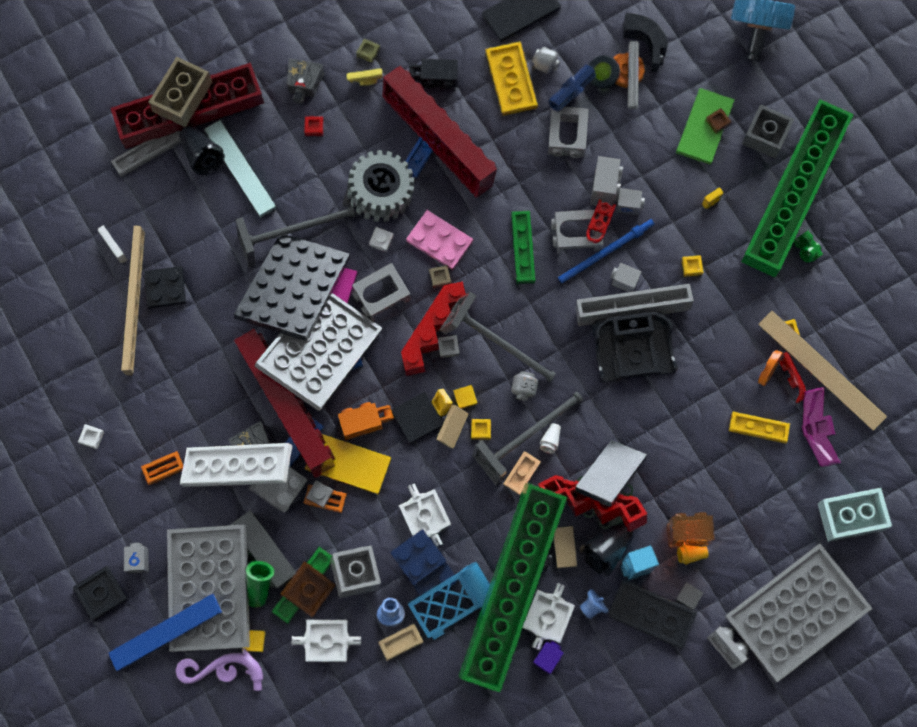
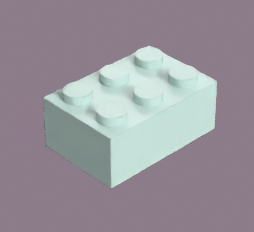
[818,488,892,542]

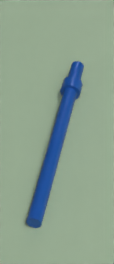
[558,219,655,284]

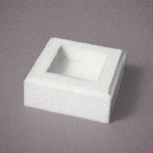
[78,425,104,449]

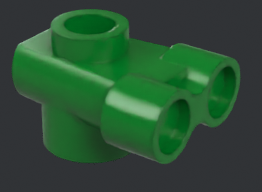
[793,230,823,262]

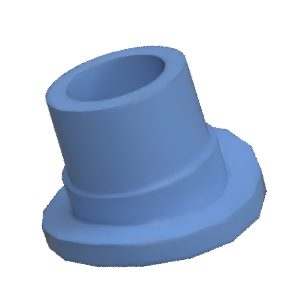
[580,589,609,619]
[377,598,405,626]

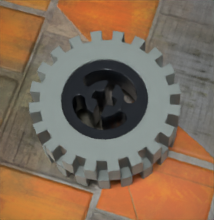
[347,151,414,222]

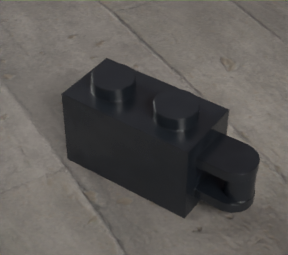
[409,59,458,89]

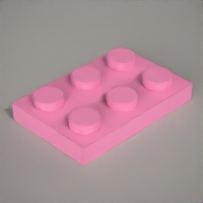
[406,210,473,271]

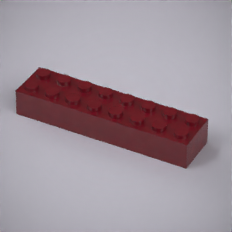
[110,62,265,149]
[382,66,497,198]
[234,329,336,478]

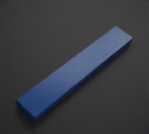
[108,594,222,671]

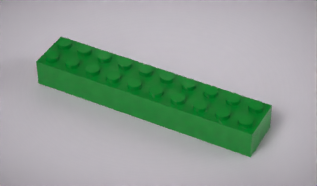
[741,99,854,277]
[459,483,567,692]

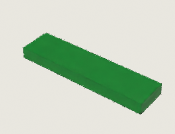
[511,211,535,284]
[272,547,332,624]

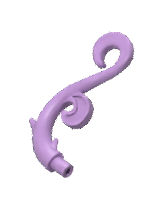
[176,649,263,691]

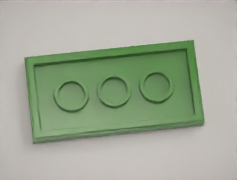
[676,88,734,165]

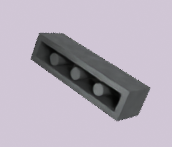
[231,510,296,590]

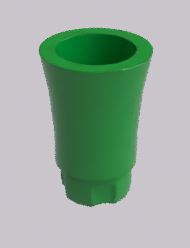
[246,561,274,608]

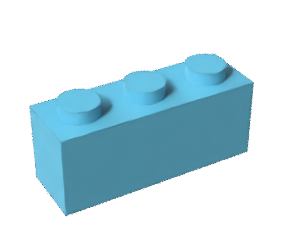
[620,545,659,580]

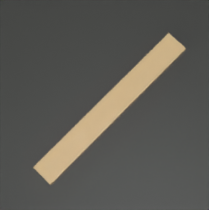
[121,226,145,375]
[758,311,887,431]

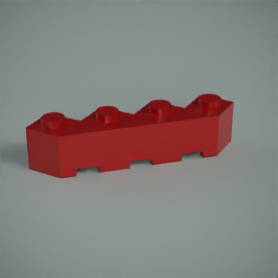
[401,281,466,376]
[538,475,647,532]

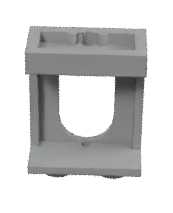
[548,107,589,158]
[551,210,603,254]
[351,263,411,321]

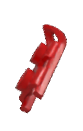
[586,199,616,244]
[779,352,806,403]

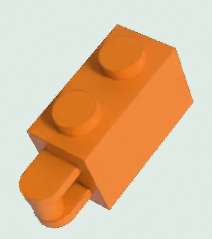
[338,402,394,440]

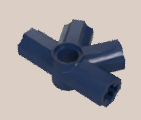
[548,64,597,112]

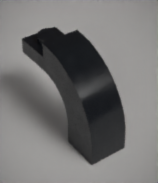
[623,13,668,72]

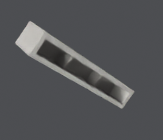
[575,284,694,326]

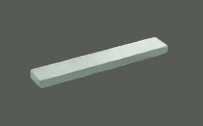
[204,121,276,218]

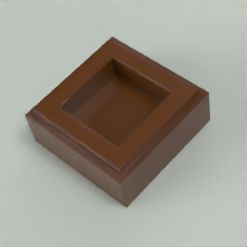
[705,108,732,134]

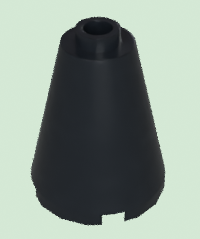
[179,126,225,175]
[580,523,634,577]

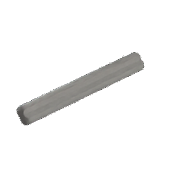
[628,41,639,109]

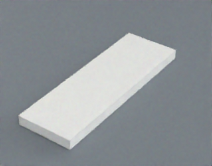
[180,443,292,487]

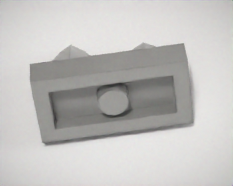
[707,626,749,669]

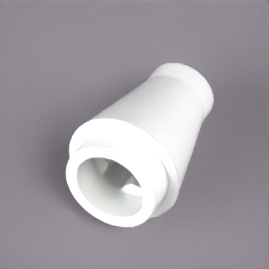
[540,423,561,454]

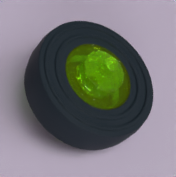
[588,55,620,89]

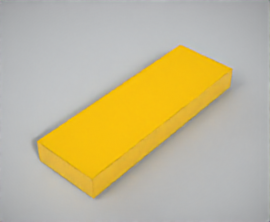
[728,412,790,444]

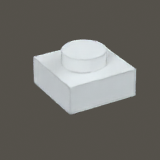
[369,227,394,252]

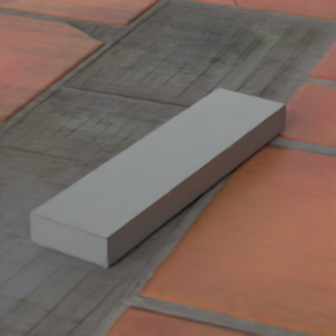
[111,131,181,177]

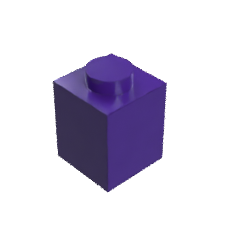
[533,641,563,675]

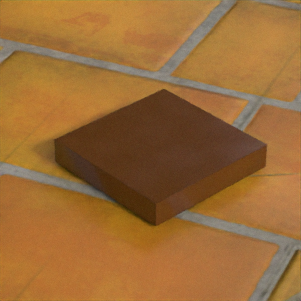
[281,561,336,618]

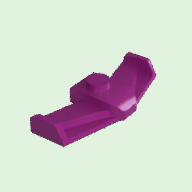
[802,387,841,467]

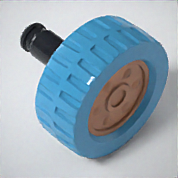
[731,0,795,61]

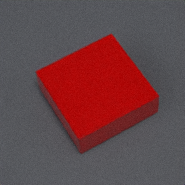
[304,117,324,136]

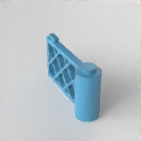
[408,562,490,639]

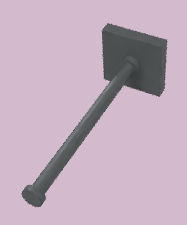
[235,206,355,267]
[440,292,556,382]
[472,392,583,485]

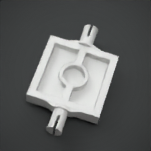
[399,483,451,547]
[522,583,575,650]
[292,620,361,662]

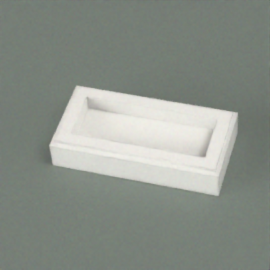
[98,226,127,264]

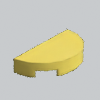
[347,68,382,85]

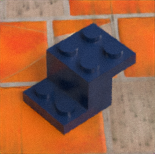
[390,529,459,604]

